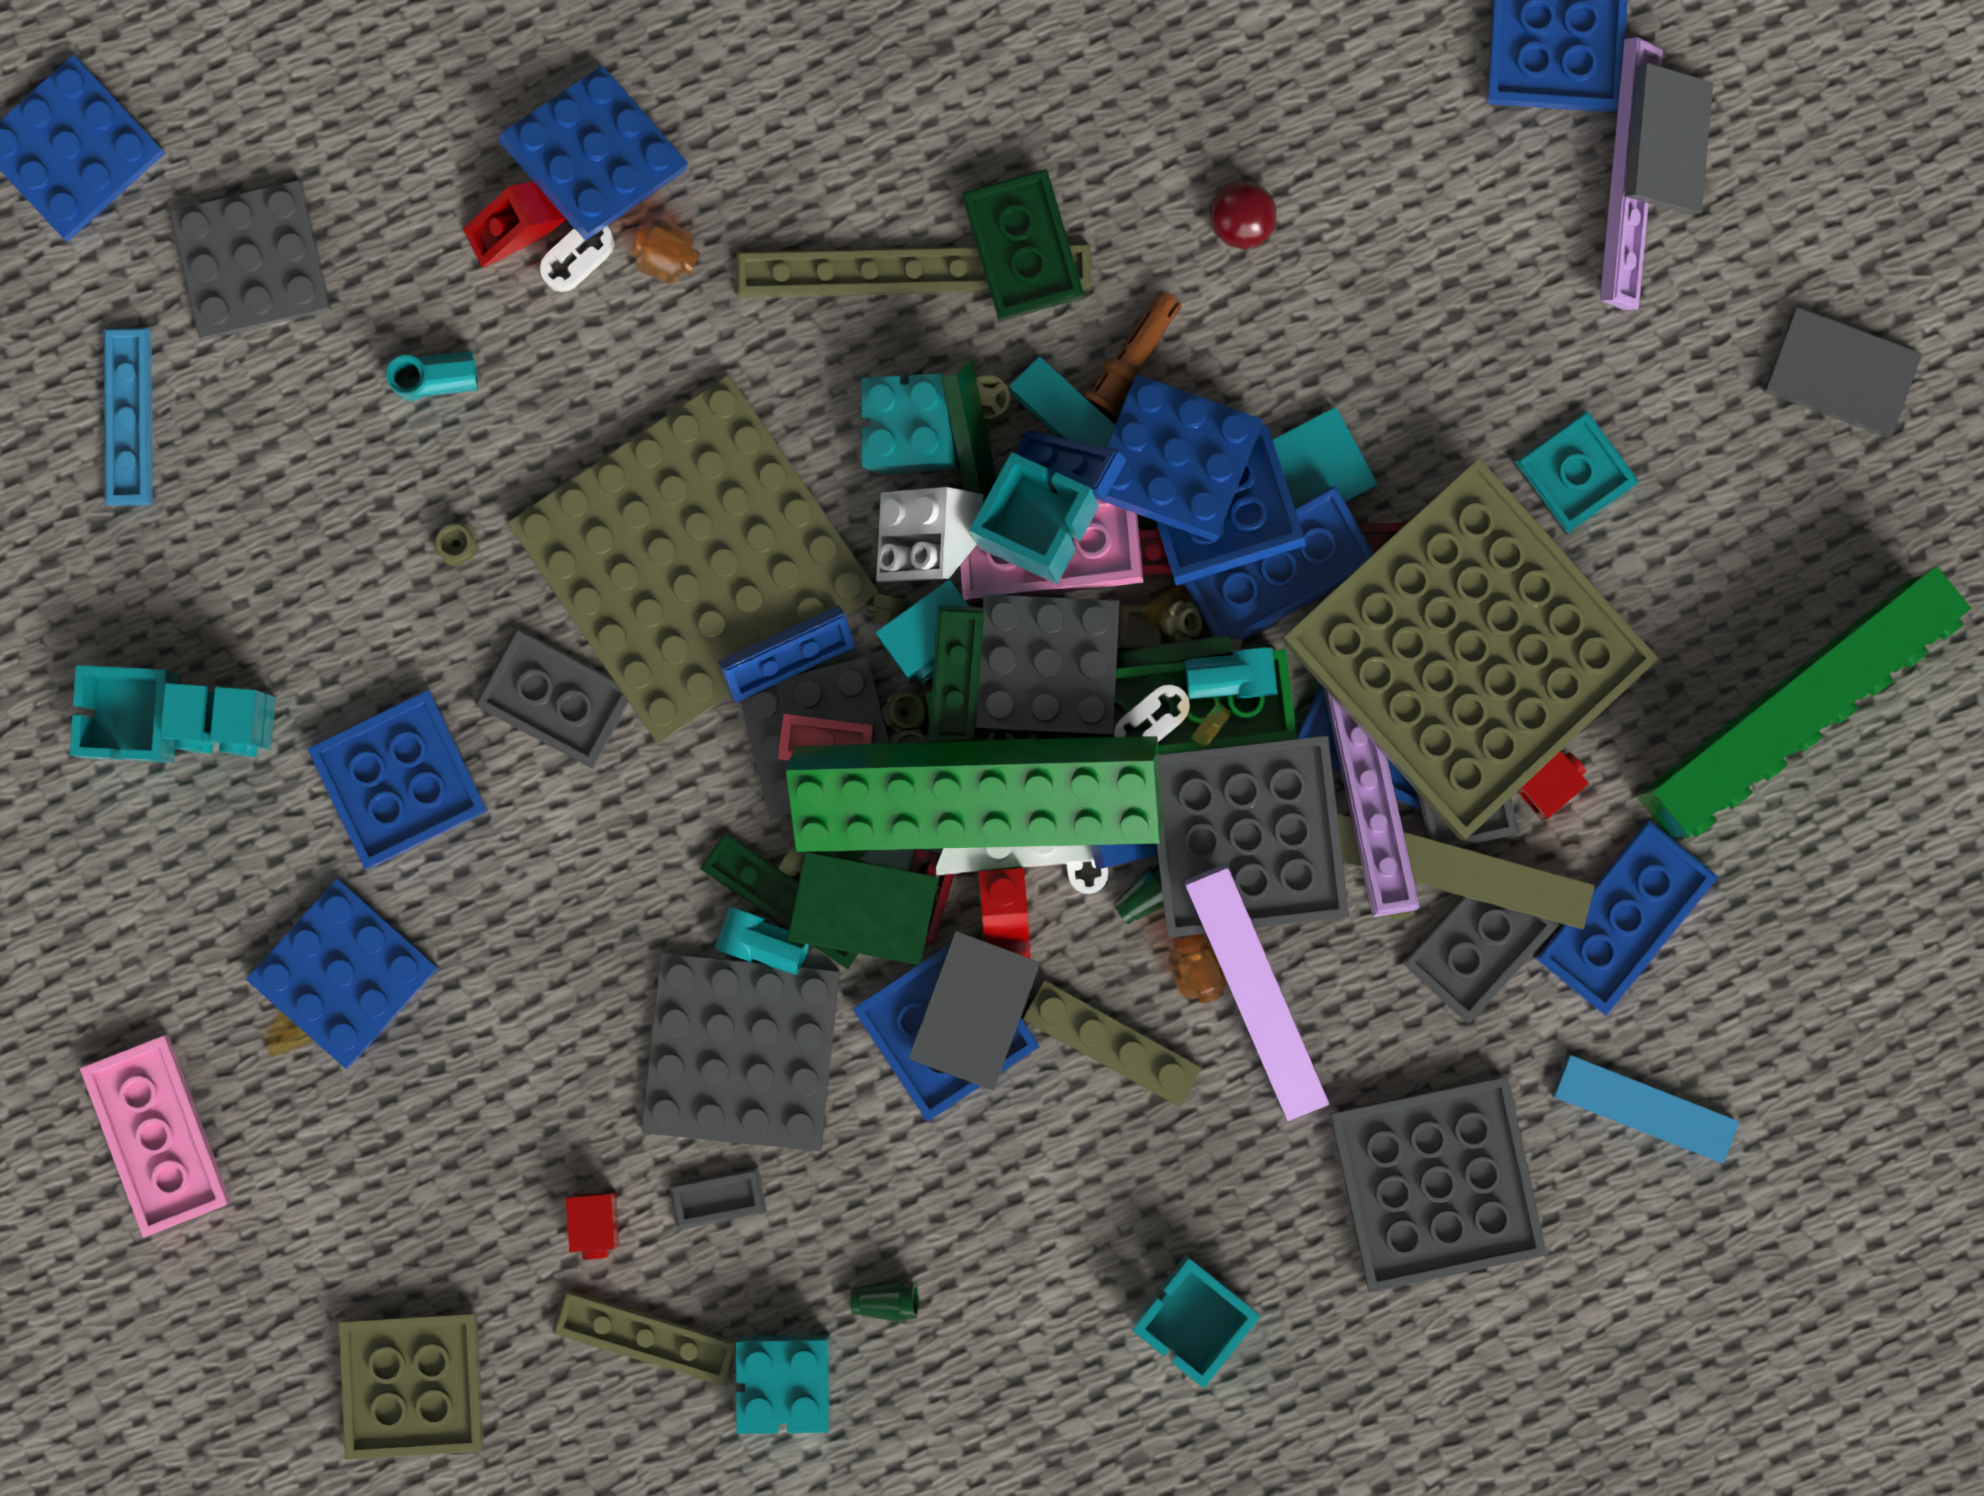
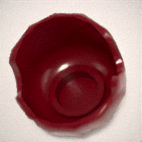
[1210,180,1277,250]

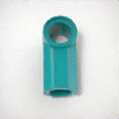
[386,351,478,402]
[1185,648,1278,700]
[714,906,809,975]

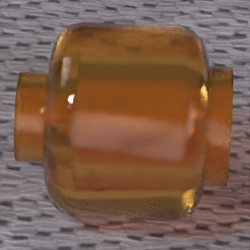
[630,218,699,284]
[1168,933,1228,1003]

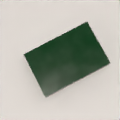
[961,168,1084,322]
[787,851,939,965]

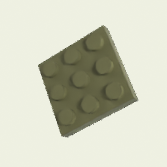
[339,1312,484,1460]

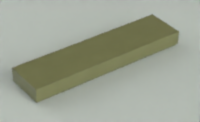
[552,1289,736,1386]

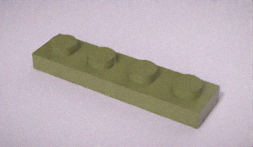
[1023,981,1202,1107]

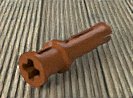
[1083,290,1182,420]

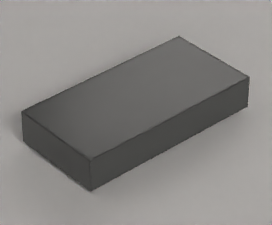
[669,1167,767,1230]

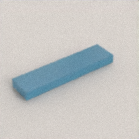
[104,328,153,506]
[1552,1055,1740,1164]

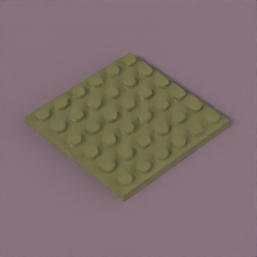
[507,375,879,745]
[1280,458,1659,840]

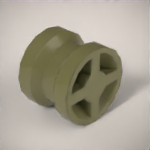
[976,375,1010,424]

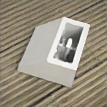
[876,487,983,583]

